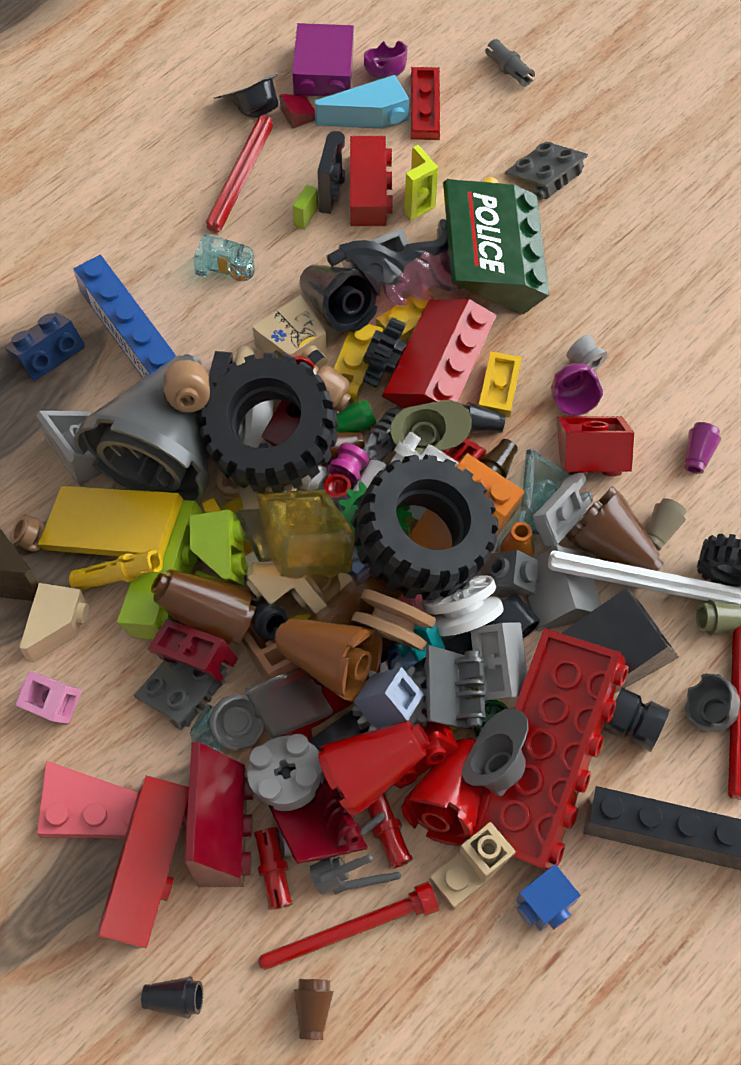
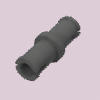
[485,39,535,87]

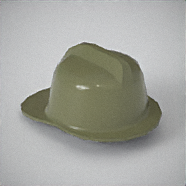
[390,400,472,455]

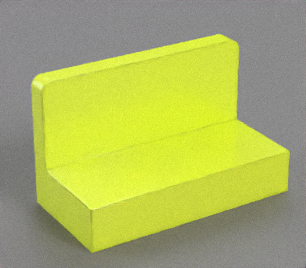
[404,145,438,221]

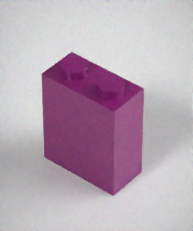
[292,23,354,96]

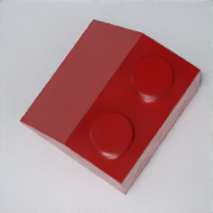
[557,416,634,476]

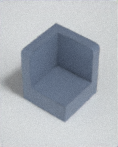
[354,667,424,728]

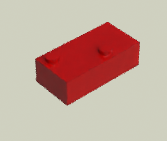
[96,775,189,948]

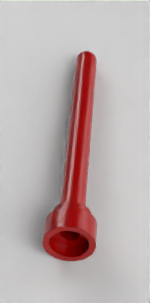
[258,881,439,970]

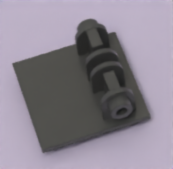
[505,142,588,200]
[424,645,486,730]
[134,660,228,730]

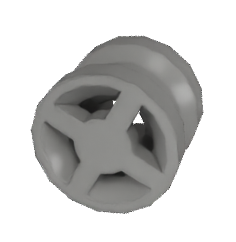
[566,335,608,371]

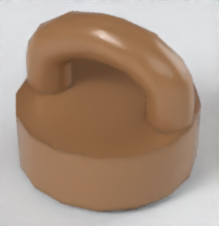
[10,514,45,552]

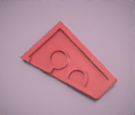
[37,761,138,839]

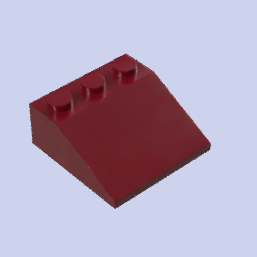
[185,742,254,887]

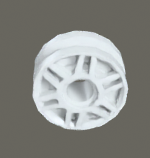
[422,575,504,636]

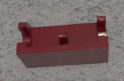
[148,619,238,681]

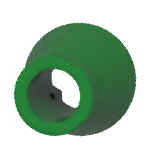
[335,399,377,433]

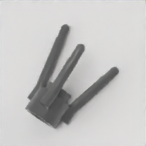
[310,812,401,895]

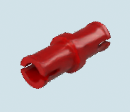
[367,793,413,869]
[254,827,293,910]

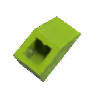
[190,509,248,587]

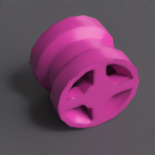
[328,443,370,485]

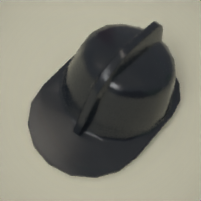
[213,74,278,118]

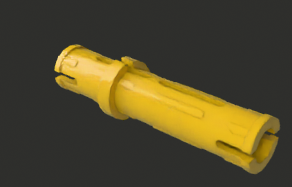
[69,550,163,591]

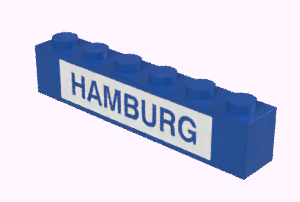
[73,254,176,378]

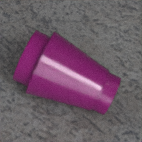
[684,422,721,474]

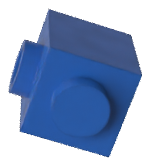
[516,864,581,931]

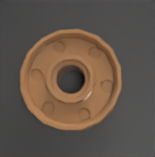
[351,589,436,651]

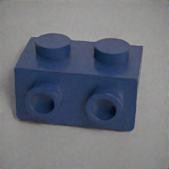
[4,312,85,381]

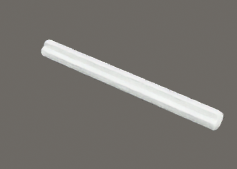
[548,551,741,606]

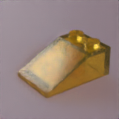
[257,490,355,579]

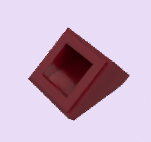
[279,94,315,129]

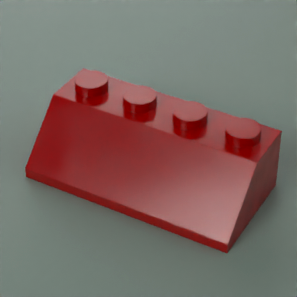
[382,299,497,409]

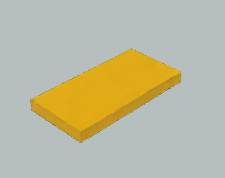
[38,486,183,559]

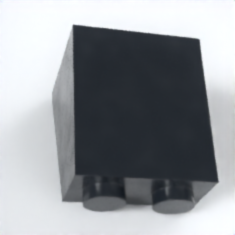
[562,588,679,693]

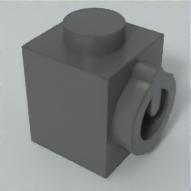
[482,550,540,598]

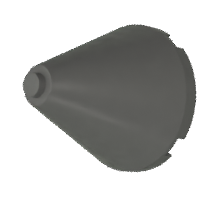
[74,354,209,502]

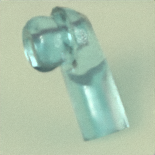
[190,704,220,752]

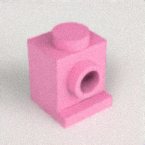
[16,671,83,724]

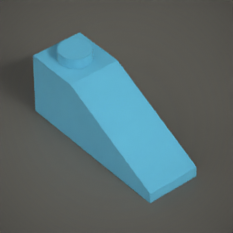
[315,75,409,128]

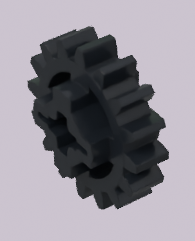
[362,317,406,388]

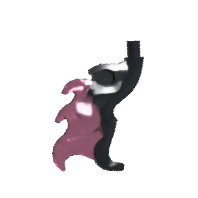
[326,219,462,306]

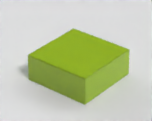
[292,184,318,230]

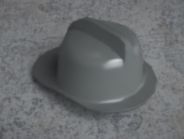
[462,708,528,796]

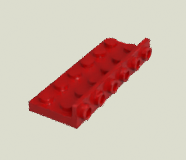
[472,628,629,870]

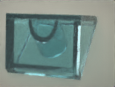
[517,448,571,538]

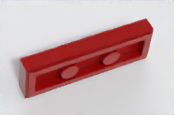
[411,67,440,140]

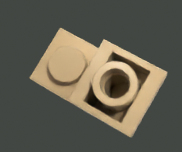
[247,562,327,614]
[429,822,516,910]

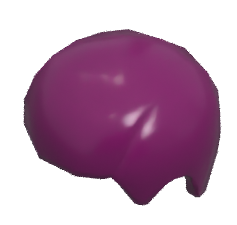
[364,41,408,79]
[551,363,603,416]

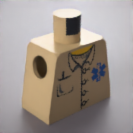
[252,295,328,369]

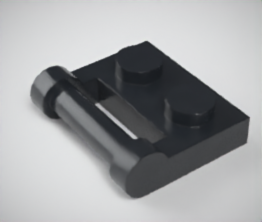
[317,131,345,214]

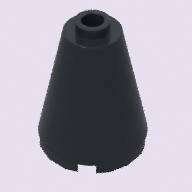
[300,264,380,332]

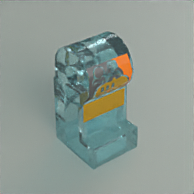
[193,234,255,282]

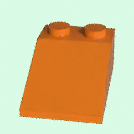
[409,453,525,550]

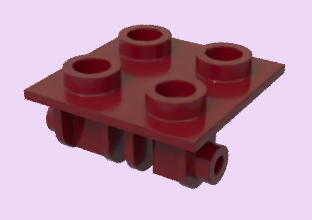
[268,778,368,864]

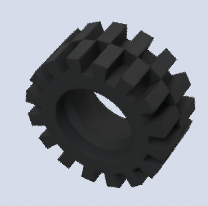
[697,534,741,588]

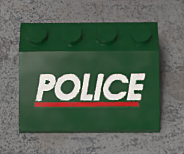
[443,179,549,314]

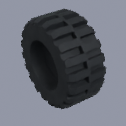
[199,353,338,494]
[352,454,499,600]

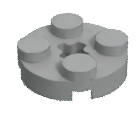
[247,734,325,811]

